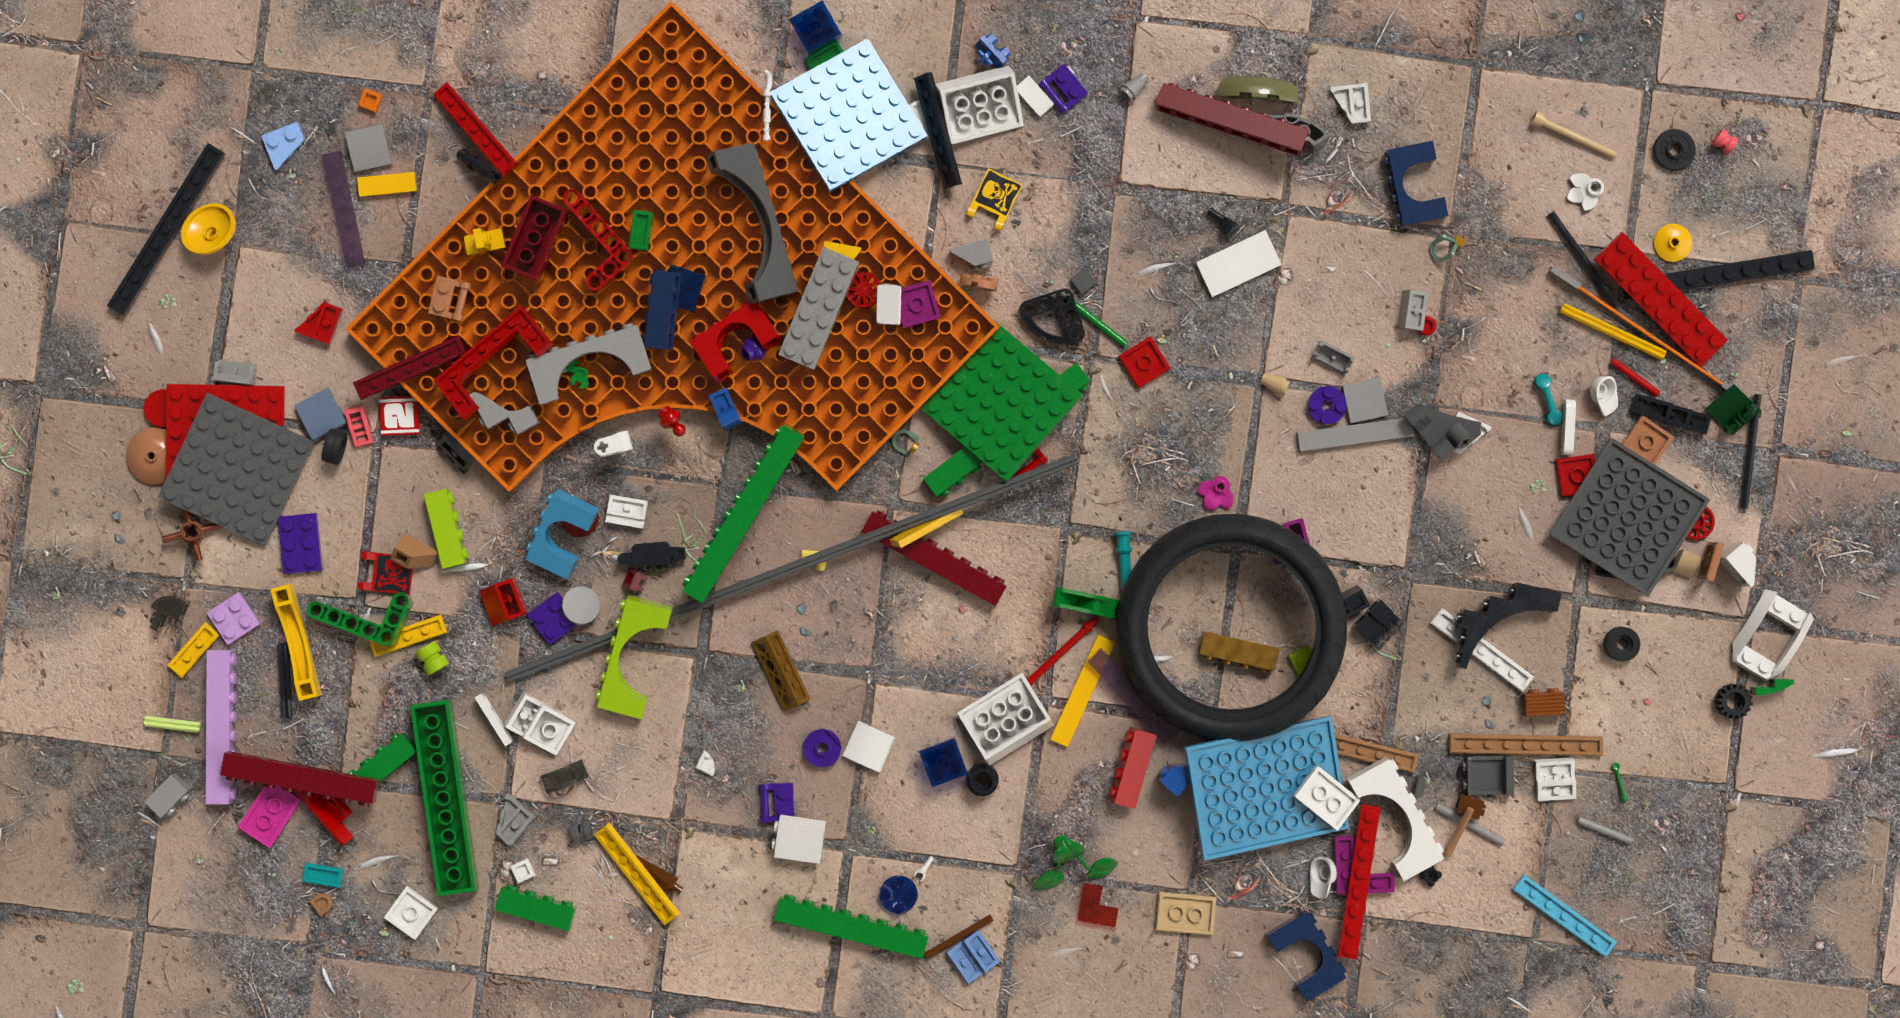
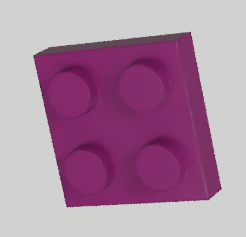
[901,280,941,328]

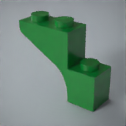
[1052,587,1120,619]

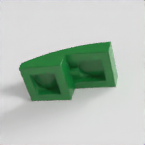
[1751,679,1794,695]

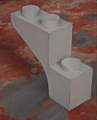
[469,392,540,434]

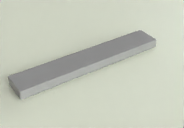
[1297,418,1414,451]

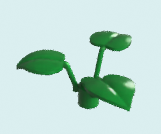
[1032,835,1118,890]

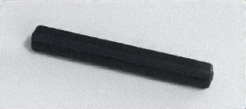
[277,643,293,719]

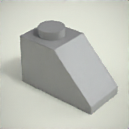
[950,239,993,269]

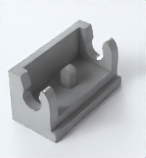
[1398,290,1428,331]
[1311,340,1356,376]
[212,359,257,385]

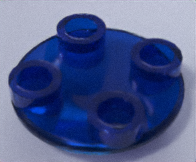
[879,875,918,914]

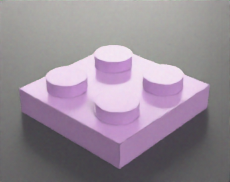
[207,592,261,645]

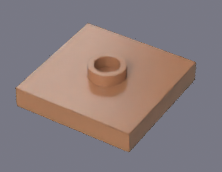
[1622,415,1674,464]
[1698,542,1724,581]

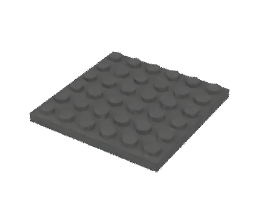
[157,392,314,545]
[1549,437,1710,597]

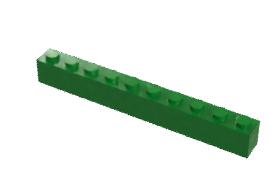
[923,362,1090,497]

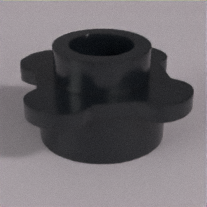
[1419,865,1442,887]

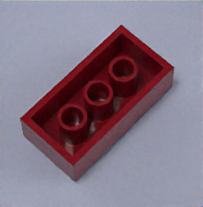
[501,194,569,282]

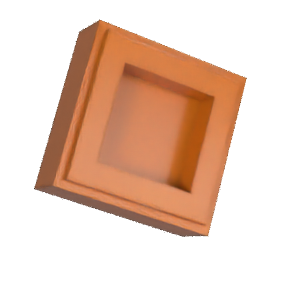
[358,88,383,114]

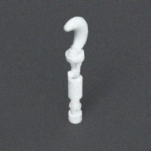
[762,70,772,141]

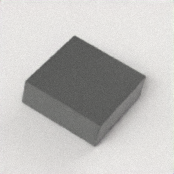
[1070,267,1097,295]
[1412,776,1426,798]

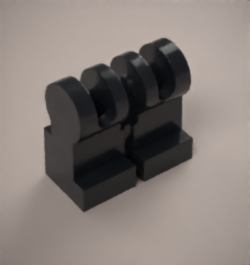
[1352,599,1404,649]

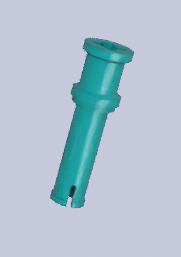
[1114,531,1133,589]

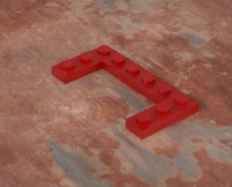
[433,305,554,420]

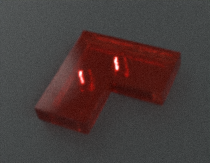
[1077,882,1119,927]

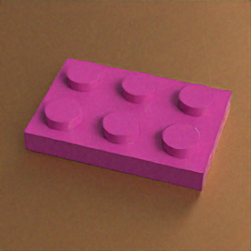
[238,786,302,848]

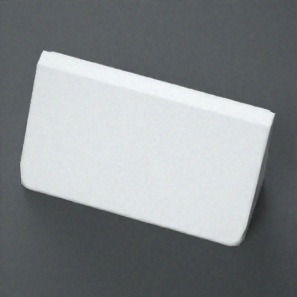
[877,284,901,325]

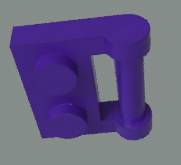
[1038,64,1088,115]
[759,782,794,823]

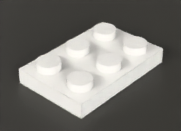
[1292,765,1360,831]

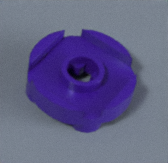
[1308,386,1347,424]
[803,728,842,767]

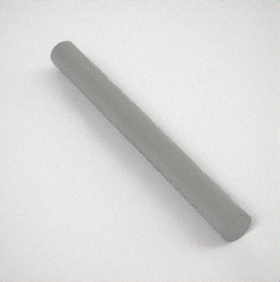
[1435,803,1505,846]

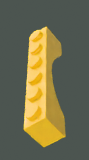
[270,584,322,701]

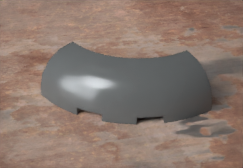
[1258,113,1330,155]

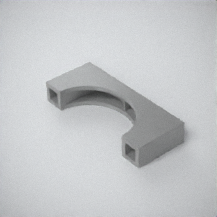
[526,323,652,406]

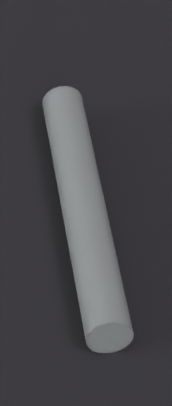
[1576,816,1633,845]

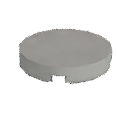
[561,586,600,625]

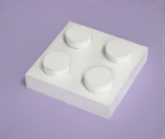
[384,886,438,940]

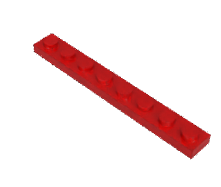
[1337,804,1381,960]

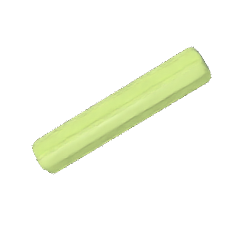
[144,716,201,733]

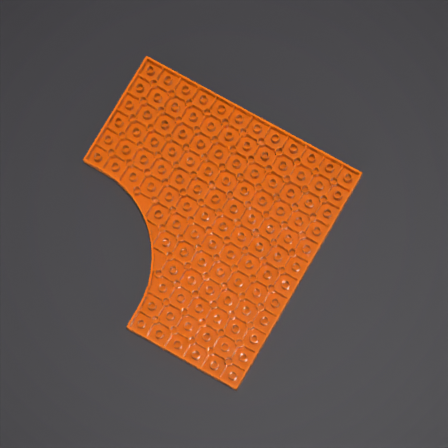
[345,1,1000,492]

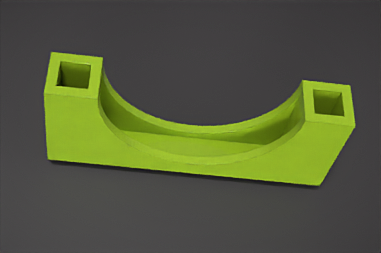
[595,595,673,719]

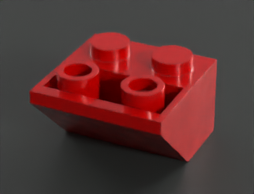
[479,577,529,627]

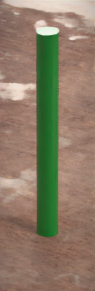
[1064,295,1128,347]

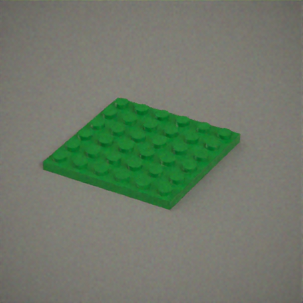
[921,322,1083,482]

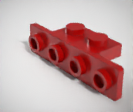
[294,789,354,846]

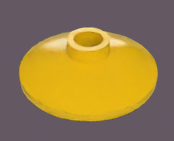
[1653,224,1692,262]

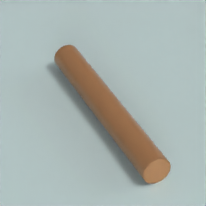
[1444,807,1474,858]

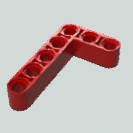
[563,189,634,292]

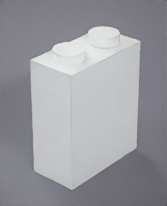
[771,815,826,864]

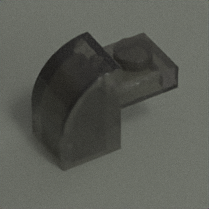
[150,595,191,631]
[540,759,589,794]

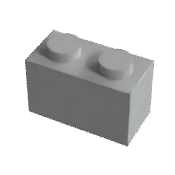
[145,773,192,818]

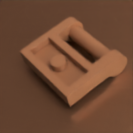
[428,276,471,321]

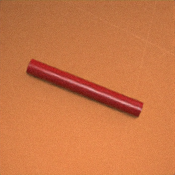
[1609,358,1661,397]

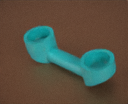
[1534,373,1562,425]

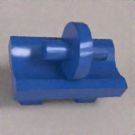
[975,33,1011,68]

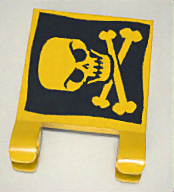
[966,168,1023,231]

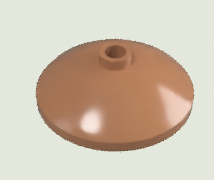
[126,427,166,485]

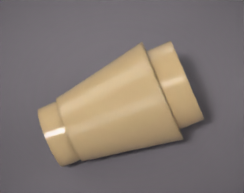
[1260,373,1290,396]

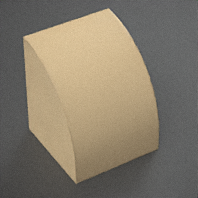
[1671,550,1702,578]

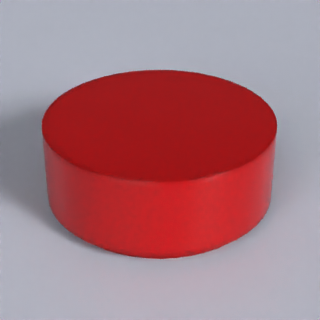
[1418,316,1437,336]

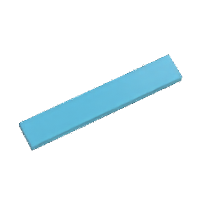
[1512,874,1617,957]

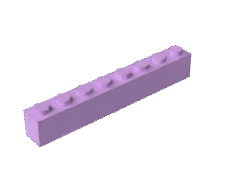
[206,649,237,804]

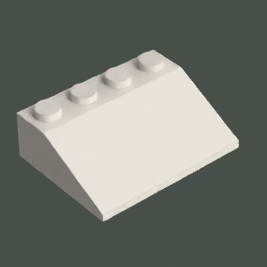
[936,65,1024,144]
[957,673,1054,765]

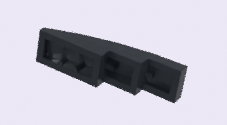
[1630,393,1712,435]

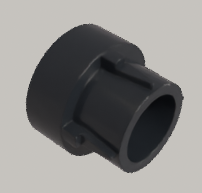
[966,763,999,796]

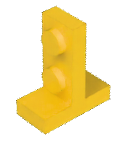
[464,228,506,256]

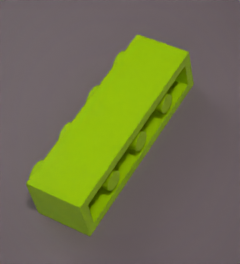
[424,489,469,569]

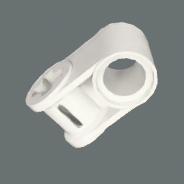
[594,431,633,457]

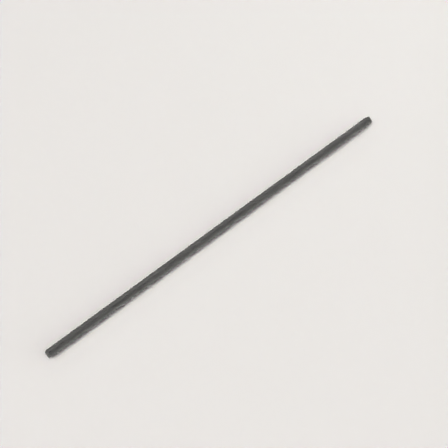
[505,454,1079,682]

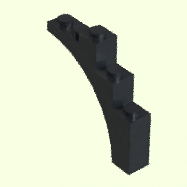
[1454,582,1562,669]

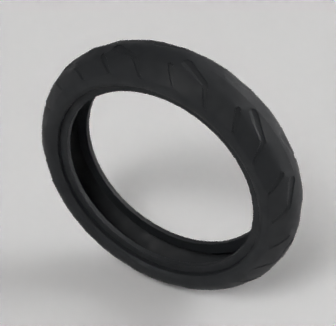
[1116,514,1347,742]

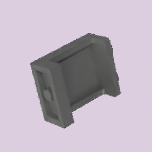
[1461,755,1514,796]

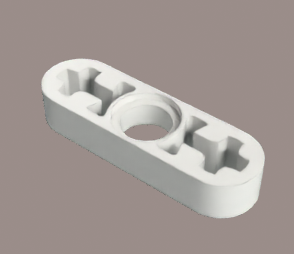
[1561,399,1576,455]

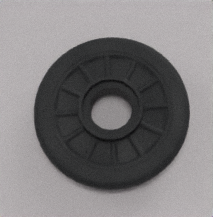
[1654,129,1696,171]

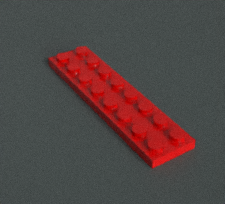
[1594,232,1728,367]

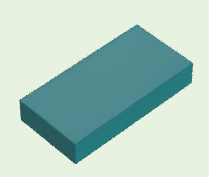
[302,862,344,888]

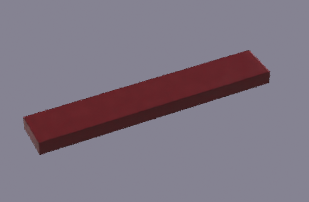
[353,335,467,400]

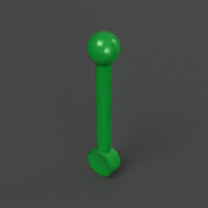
[1612,763,1628,802]

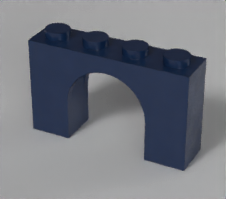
[1383,140,1449,227]
[1266,910,1347,1002]

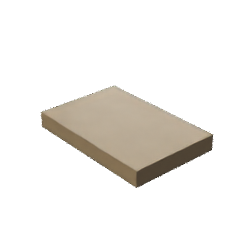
[1156,891,1217,935]

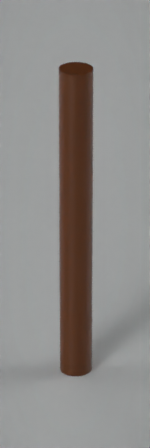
[924,914,994,959]

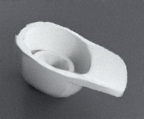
[1590,376,1618,416]
[1310,857,1337,899]

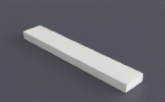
[1430,608,1534,692]

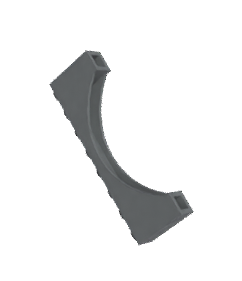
[706,143,798,305]

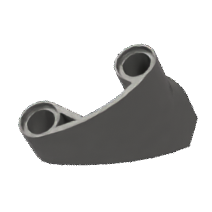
[1404,403,1482,461]

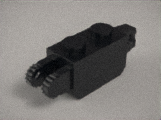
[617,541,686,571]

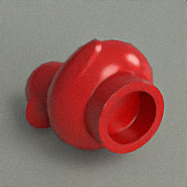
[657,406,686,437]

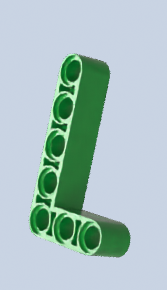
[307,592,413,647]

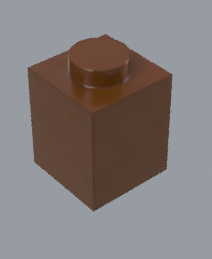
[1454,793,1486,820]

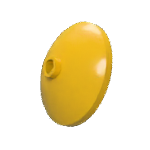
[181,203,236,255]

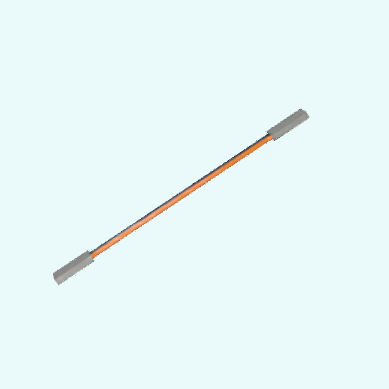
[1548,266,1731,391]

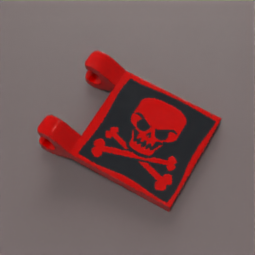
[358,551,413,595]

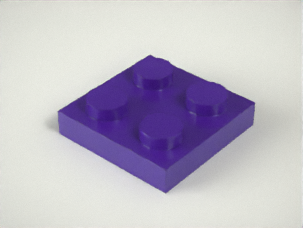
[527,592,577,645]

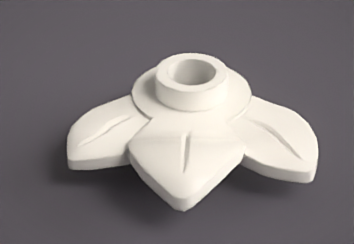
[1567,173,1604,211]

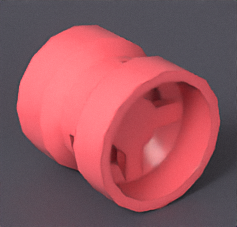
[1711,129,1739,155]

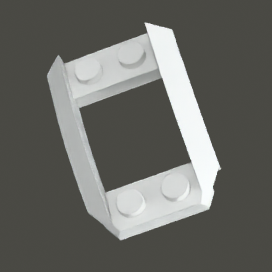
[1731,589,1814,681]

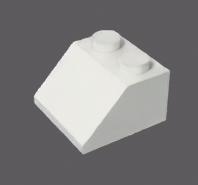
[1720,542,1756,587]

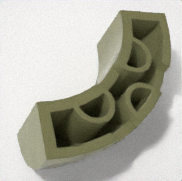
[1217,76,1299,104]

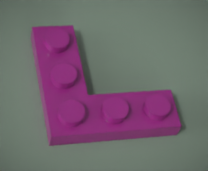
[1334,835,1395,894]

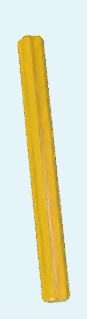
[1559,303,1666,360]

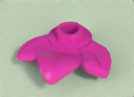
[1197,476,1234,511]

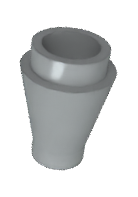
[1120,73,1148,101]

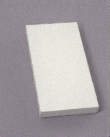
[1196,230,1282,297]

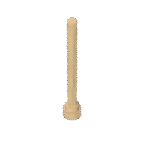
[1530,111,1617,158]

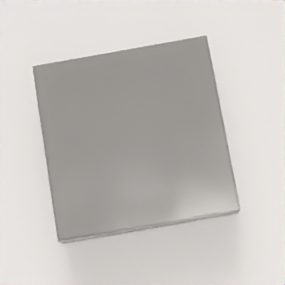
[1342,378,1388,423]

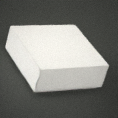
[510,858,536,884]

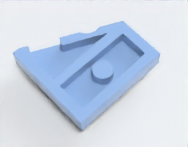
[262,122,305,171]

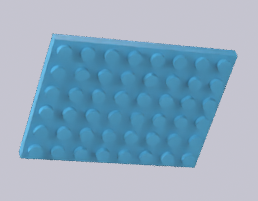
[1184,716,1349,861]

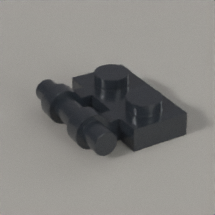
[437,432,475,475]

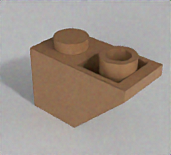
[390,533,438,569]

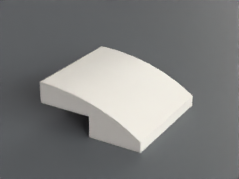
[843,721,896,772]
[1535,757,1576,801]

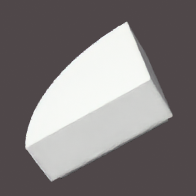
[696,750,715,776]

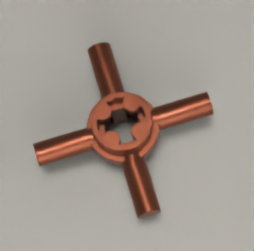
[162,509,221,561]

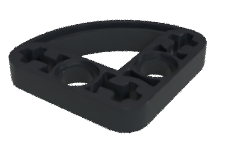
[1019,288,1085,344]

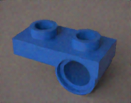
[708,388,742,431]

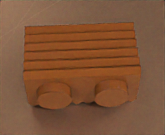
[1523,688,1565,717]

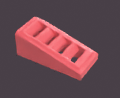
[344,404,374,448]

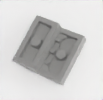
[345,123,393,172]

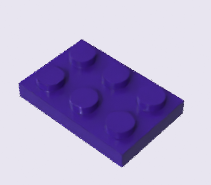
[278,513,323,574]

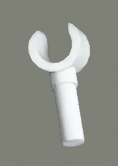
[914,856,934,882]

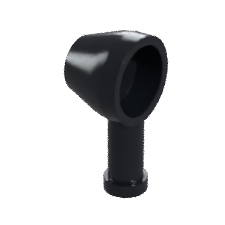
[1207,207,1241,238]

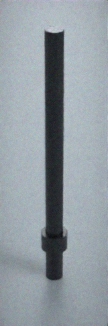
[1548,211,1620,308]
[1740,394,1762,509]

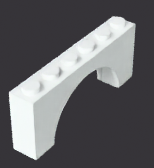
[1346,757,1444,881]

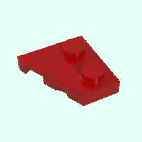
[294,302,343,344]

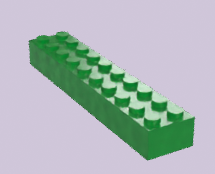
[682,424,805,603]
[410,699,479,896]

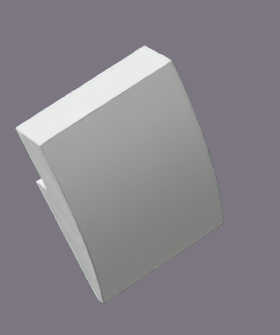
[504,691,576,756]

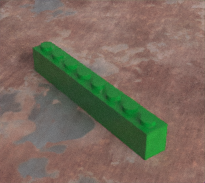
[774,894,929,959]

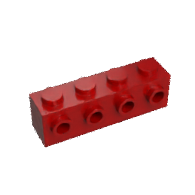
[1108,727,1157,809]

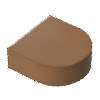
[309,893,333,916]

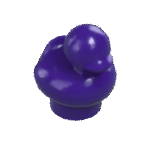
[740,333,766,361]

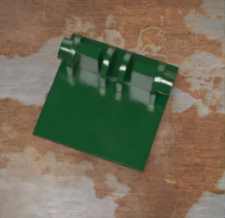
[1705,384,1761,435]

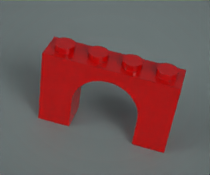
[690,300,782,383]

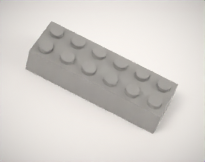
[778,247,860,370]

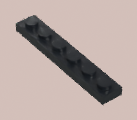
[914,72,962,189]

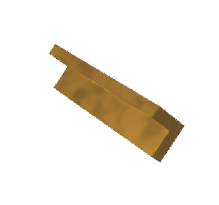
[751,630,811,712]

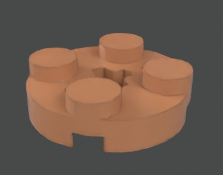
[959,273,998,291]

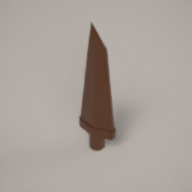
[636,856,683,894]

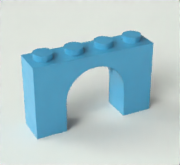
[525,489,599,579]

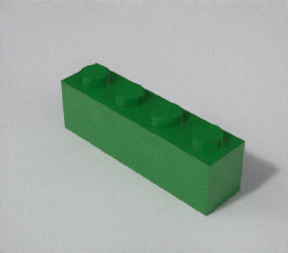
[348,733,417,783]
[495,884,577,931]

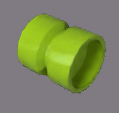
[414,641,450,676]

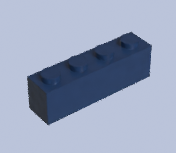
[643,270,682,350]

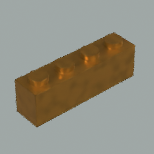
[1199,631,1280,673]

